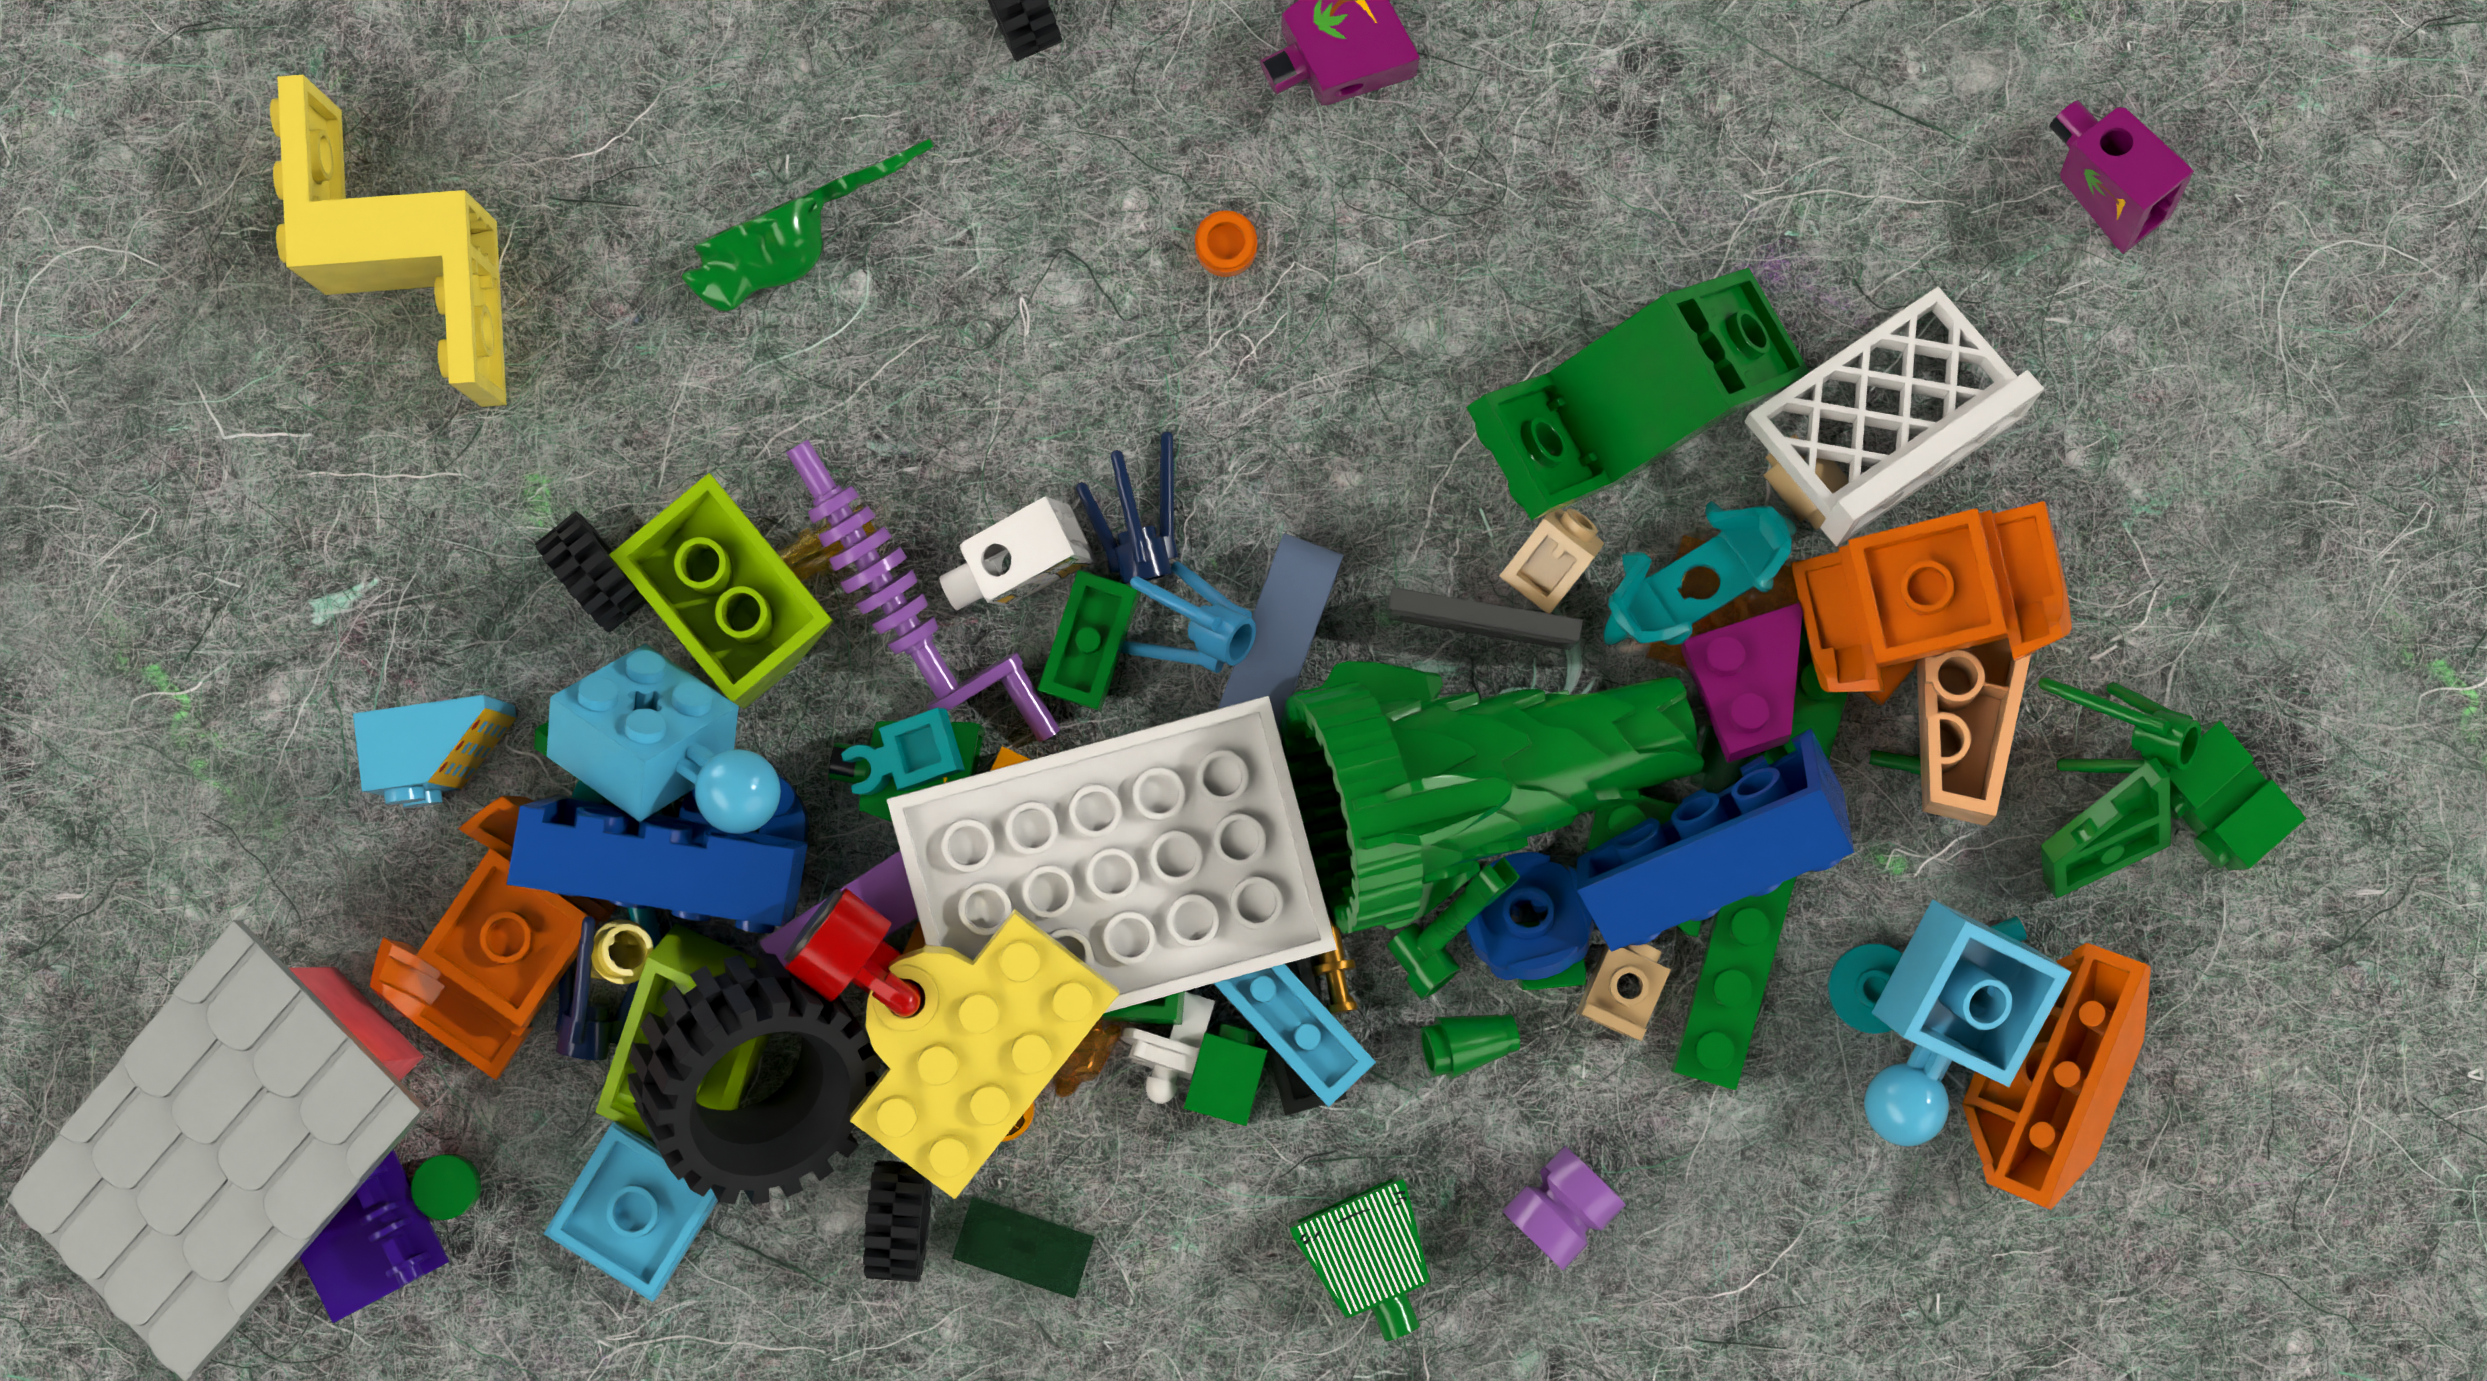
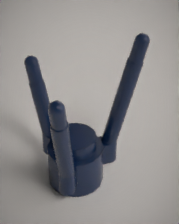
[1076,431,1179,585]
[555,916,639,1060]

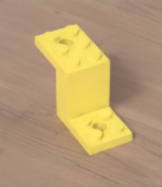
[270,75,507,407]

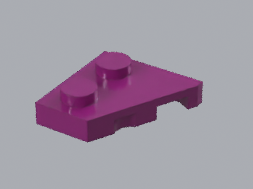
[1681,603,1803,763]

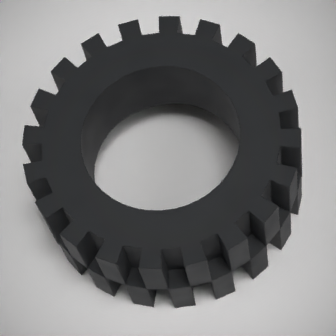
[628,953,881,1204]

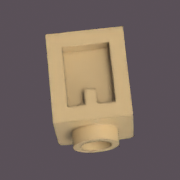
[1499,508,1604,614]

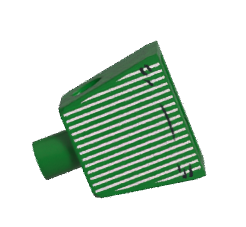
[1289,1174,1430,1342]

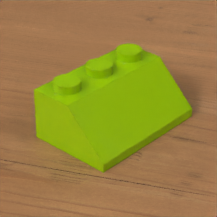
[609,473,834,709]

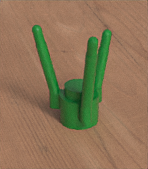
[2038,677,2201,774]

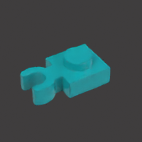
[841,707,965,795]

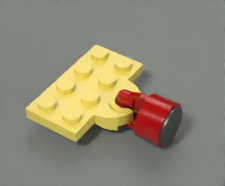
[783,888,1119,1199]

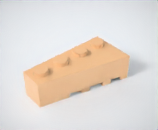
[1917,638,2031,826]

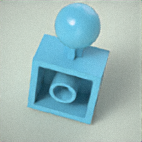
[547,644,781,834]
[1864,899,2072,1146]

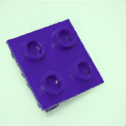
[300,1149,450,1323]

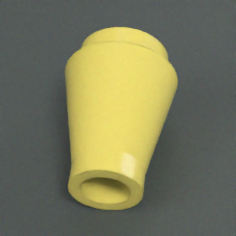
[591,919,654,984]

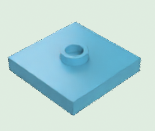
[543,1121,718,1302]

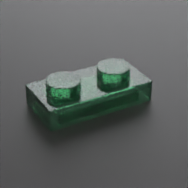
[952,1195,1096,1299]

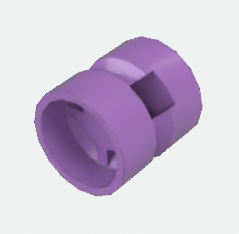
[1502,1145,1626,1271]

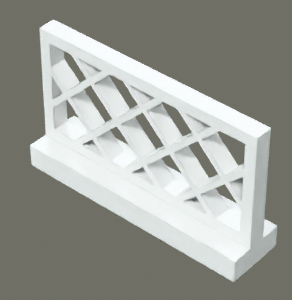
[1744,286,2044,547]

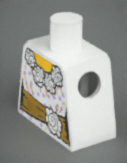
[939,496,1098,610]

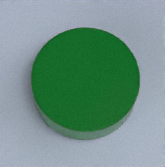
[411,1154,481,1220]

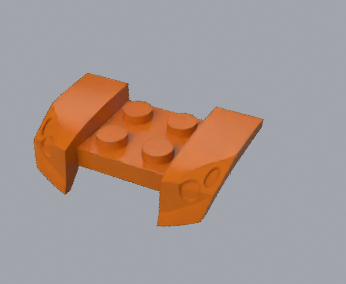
[1791,501,2072,692]
[370,796,618,1081]

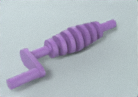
[786,439,1060,743]

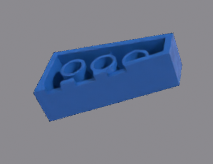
[1577,728,1855,952]
[507,794,808,933]

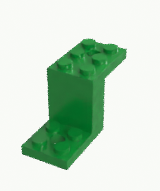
[1466,267,1810,521]

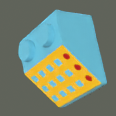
[353,695,516,808]

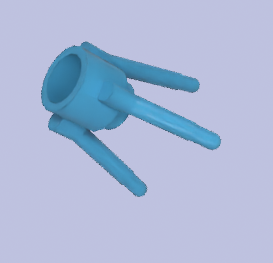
[1121,561,1256,673]

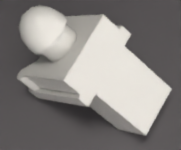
[1120,992,1215,1104]

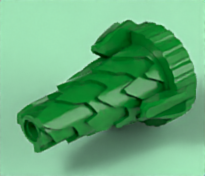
[1281,661,1704,934]

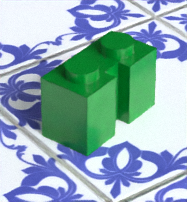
[2169,720,2307,871]

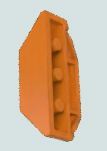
[1962,942,2151,1210]

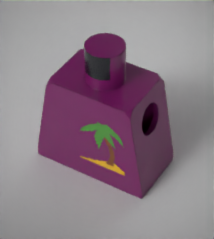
[1260,0,1420,105]
[2049,100,2194,254]

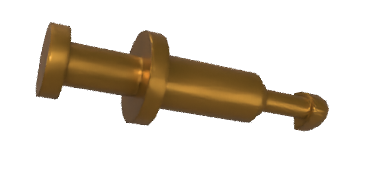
[1312,915,1358,1015]

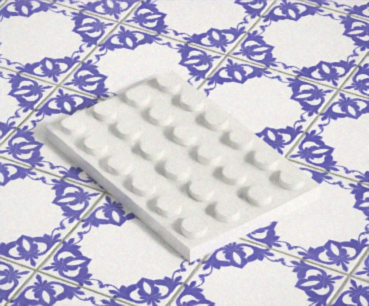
[887,696,1337,1013]

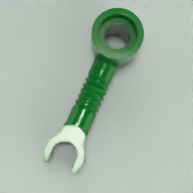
[1386,857,1520,1001]

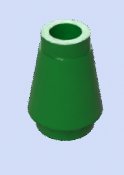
[1420,1013,1520,1080]

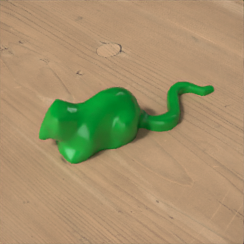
[682,138,934,312]

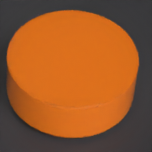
[1195,210,1257,277]

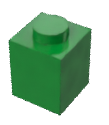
[1184,1023,1267,1126]

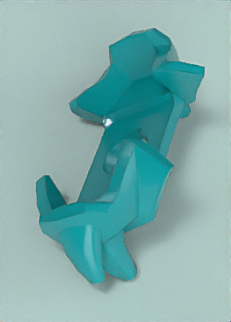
[1603,501,1798,646]

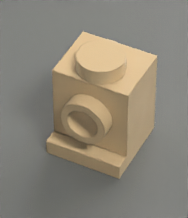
[1575,943,1671,1041]

